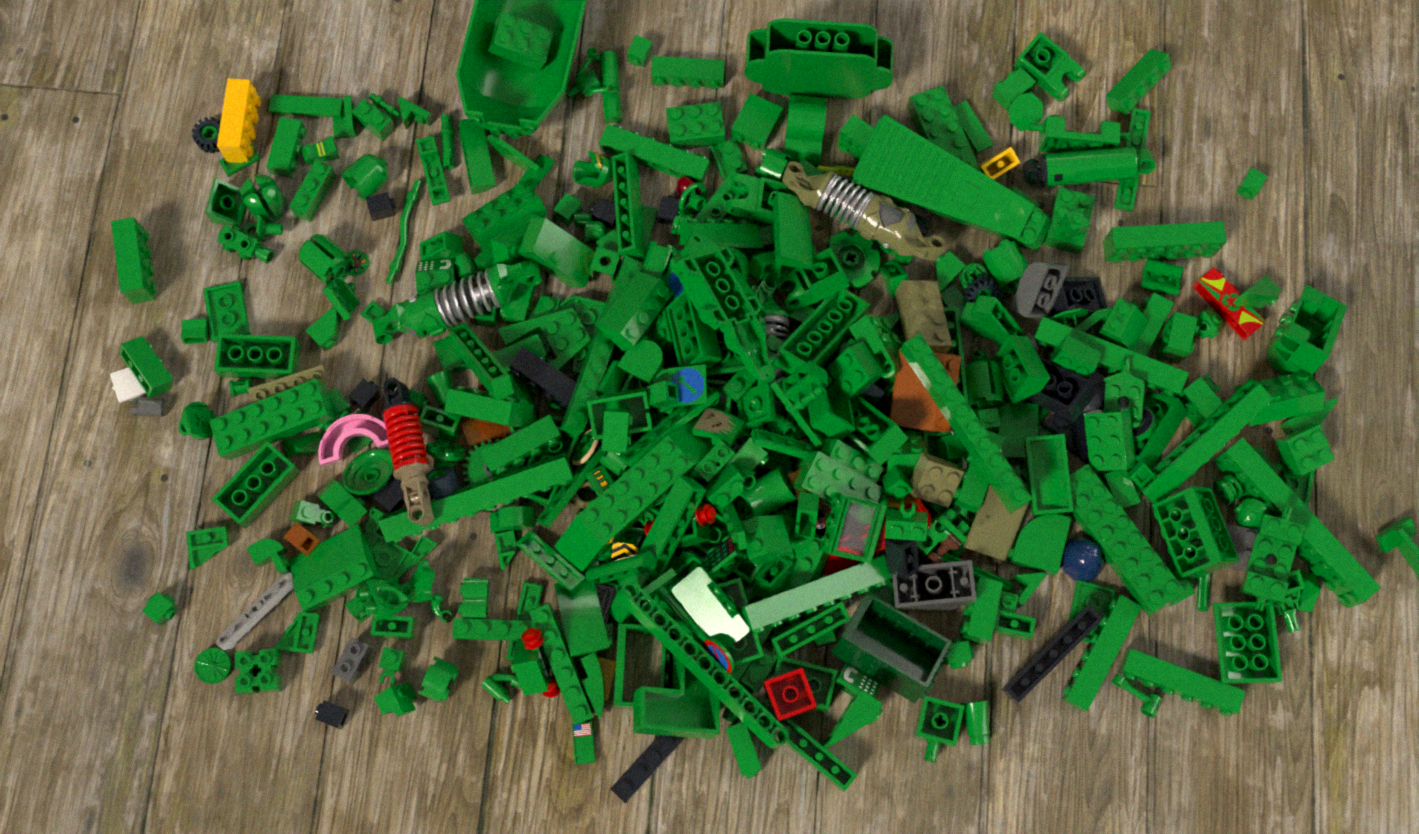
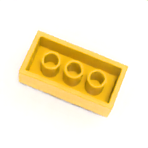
[217,79,261,163]

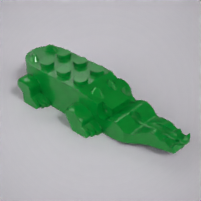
[670,233,775,386]

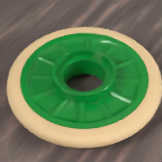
[571,429,599,466]

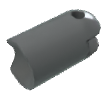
[128,398,165,417]

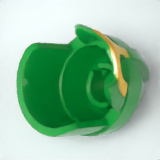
[572,151,613,188]

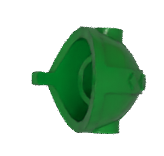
[1233,498,1270,530]

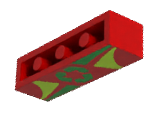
[1192,267,1266,341]

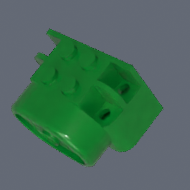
[1266,284,1347,375]

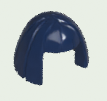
[1060,537,1104,582]

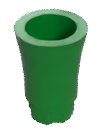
[426,370,455,410]
[961,700,990,745]

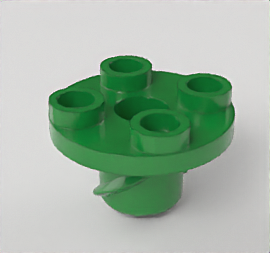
[425,438,465,469]

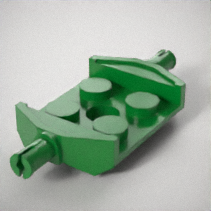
[1104,359,1145,429]

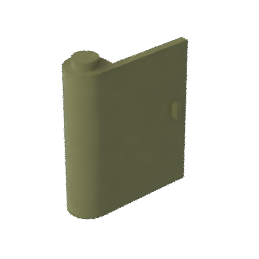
[964,483,1029,563]

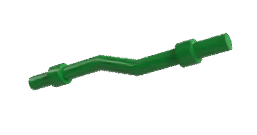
[385,180,422,284]

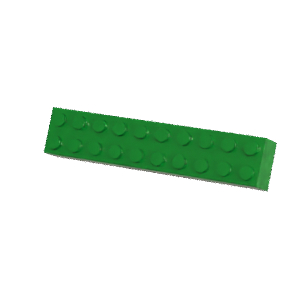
[1213,437,1381,608]

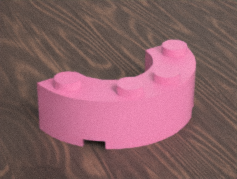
[318,414,389,467]

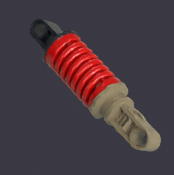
[381,378,434,526]

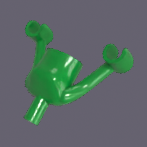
[567,47,619,98]

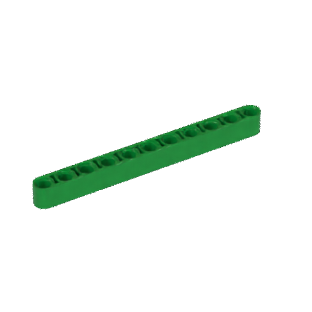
[616,581,789,749]

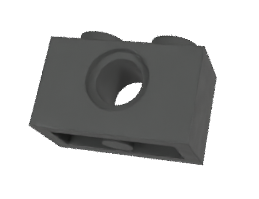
[332,637,373,684]

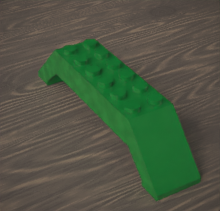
[554,417,715,574]

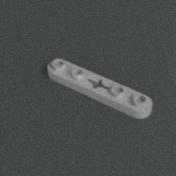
[216,572,294,650]

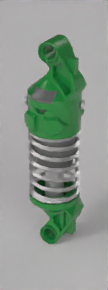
[372,260,542,344]

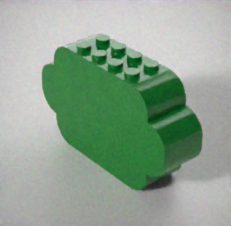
[744,18,894,99]

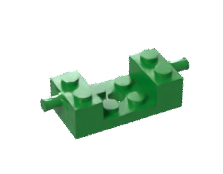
[1029,115,1129,153]
[1239,506,1305,611]

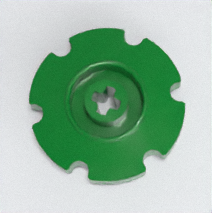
[822,232,880,291]

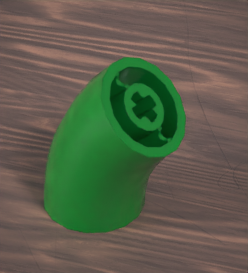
[732,466,799,522]

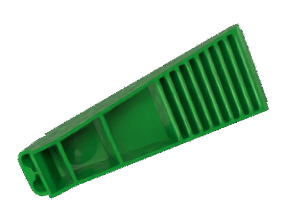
[851,114,1051,250]

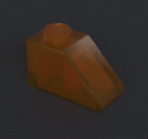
[461,418,507,450]

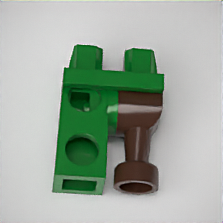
[916,507,970,564]

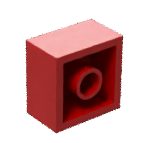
[763,667,817,722]

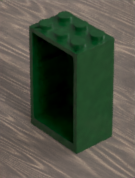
[831,591,952,704]

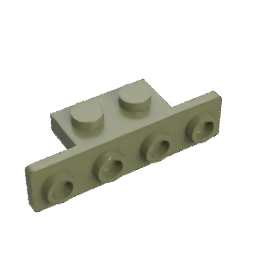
[248,364,329,403]

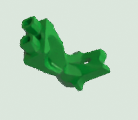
[356,559,435,621]

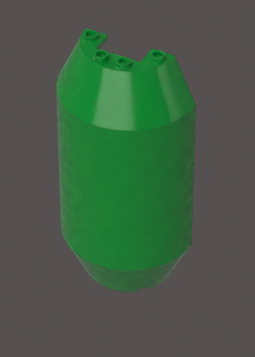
[456,0,588,138]

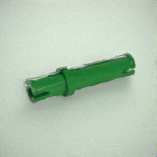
[440,114,455,170]

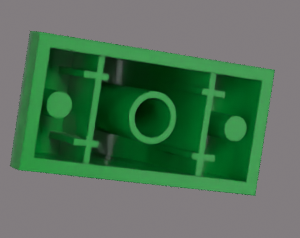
[784,94,826,167]

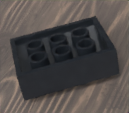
[1043,370,1129,465]

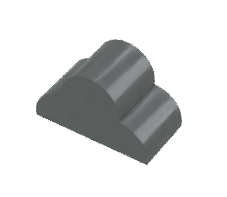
[892,560,977,613]

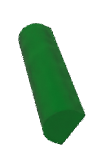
[599,51,622,123]
[585,551,657,584]

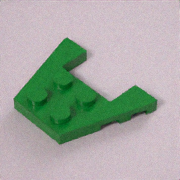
[365,507,438,579]

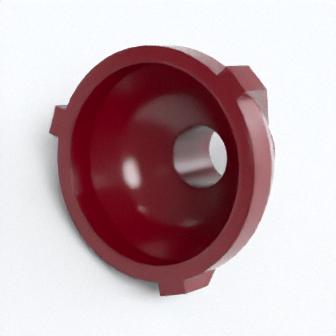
[676,176,701,204]

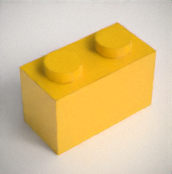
[979,147,1020,180]

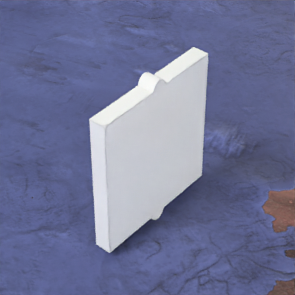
[110,368,146,403]

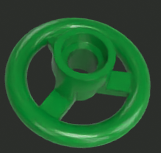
[679,182,707,216]

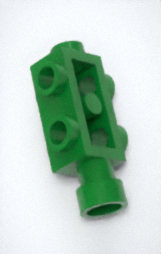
[217,225,274,264]

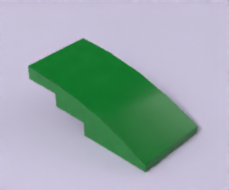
[554,576,610,658]

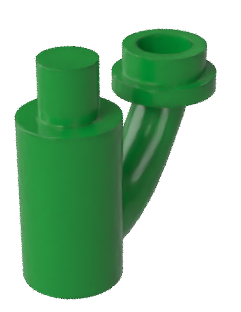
[481,673,518,704]

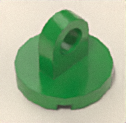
[179,401,216,440]

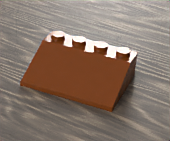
[889,348,962,432]

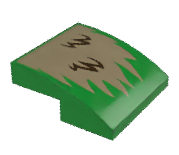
[692,407,744,448]

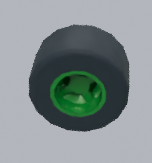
[426,466,459,499]

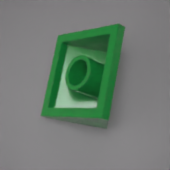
[205,178,246,227]

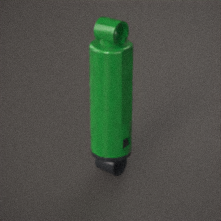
[1022,146,1156,187]

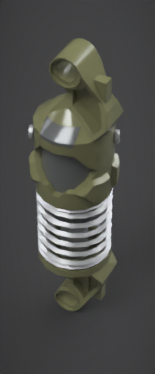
[782,161,945,261]

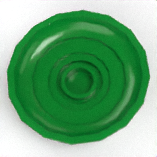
[342,448,394,495]

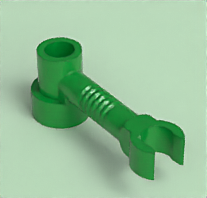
[1111,674,1162,718]

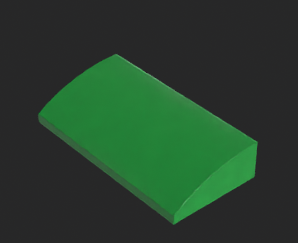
[773,192,813,270]
[1024,434,1073,516]

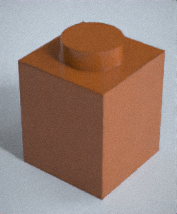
[283,522,320,556]

